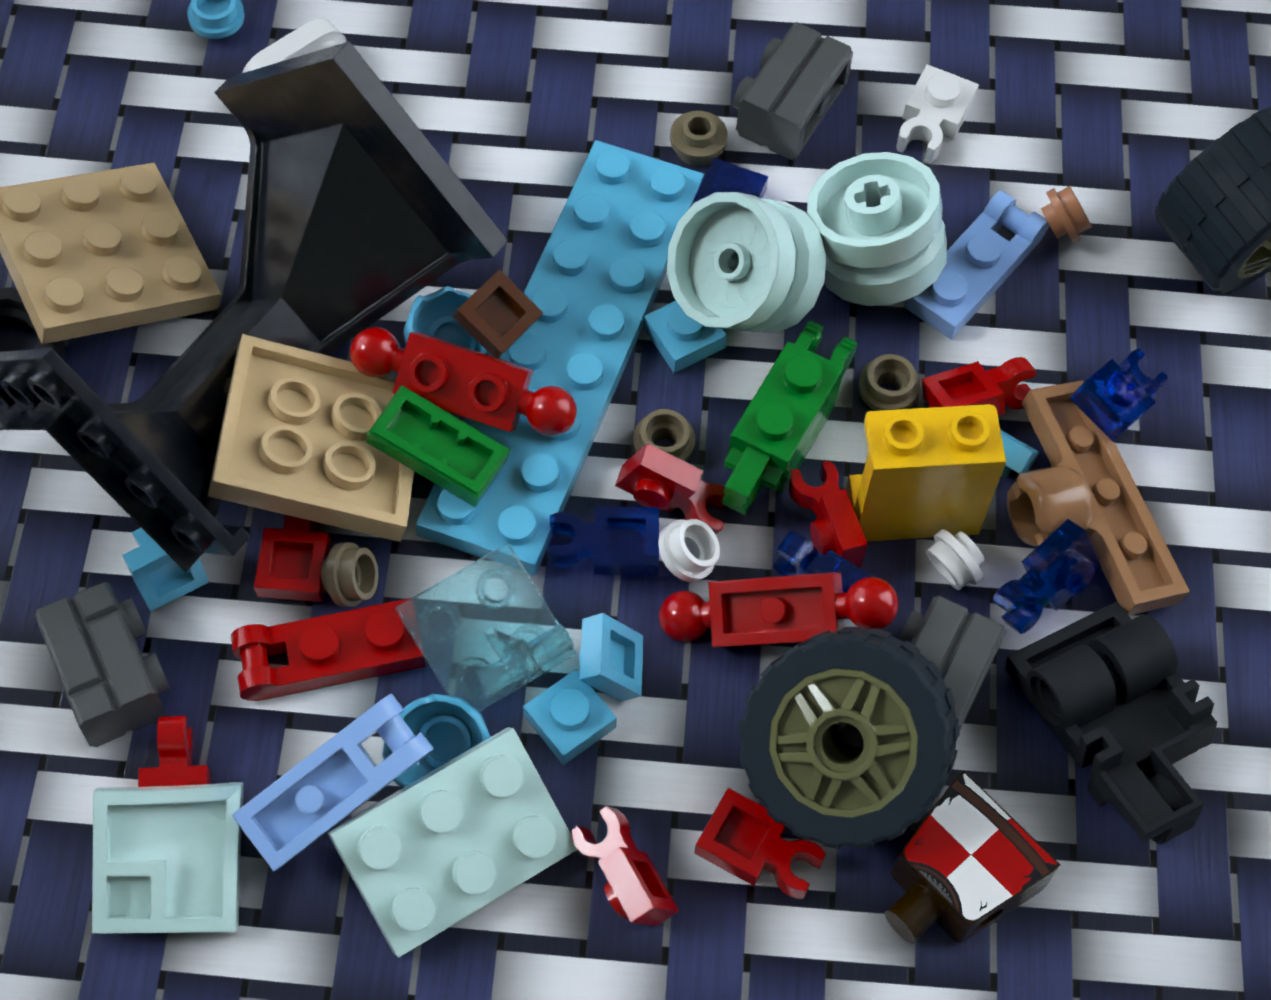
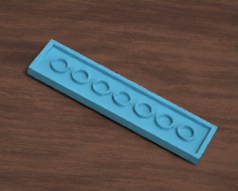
[415,140,704,576]

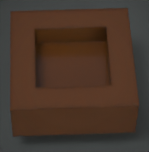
[452,269,543,359]

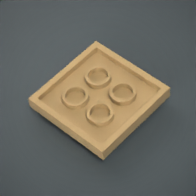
[0,163,221,345]
[208,334,414,542]

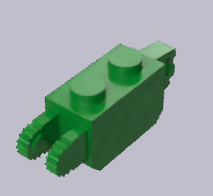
[722,320,858,515]

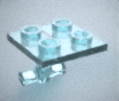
[395,542,577,712]

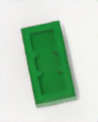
[366,385,511,508]

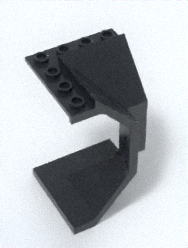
[0,41,508,572]

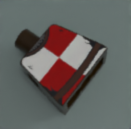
[885,770,1061,944]

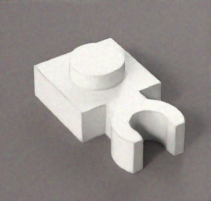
[896,64,979,163]

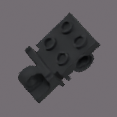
[1005,601,1217,844]

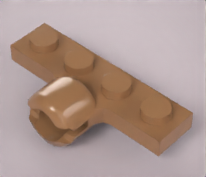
[1007,380,1190,615]

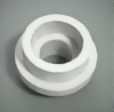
[658,519,720,582]
[926,529,985,590]

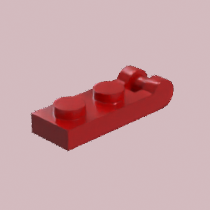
[231,598,426,701]

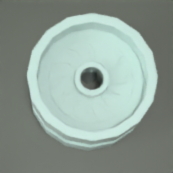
[807,152,947,306]
[667,192,826,333]

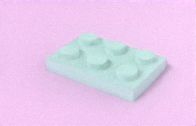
[327,727,578,958]

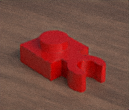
[694,788,826,899]

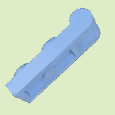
[904,190,1049,340]
[232,693,434,871]

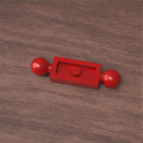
[350,327,577,437]
[659,572,899,647]

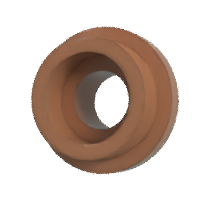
[1041,186,1092,243]

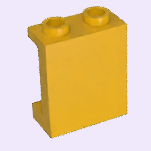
[846,404,1006,541]

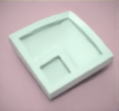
[92,782,243,934]

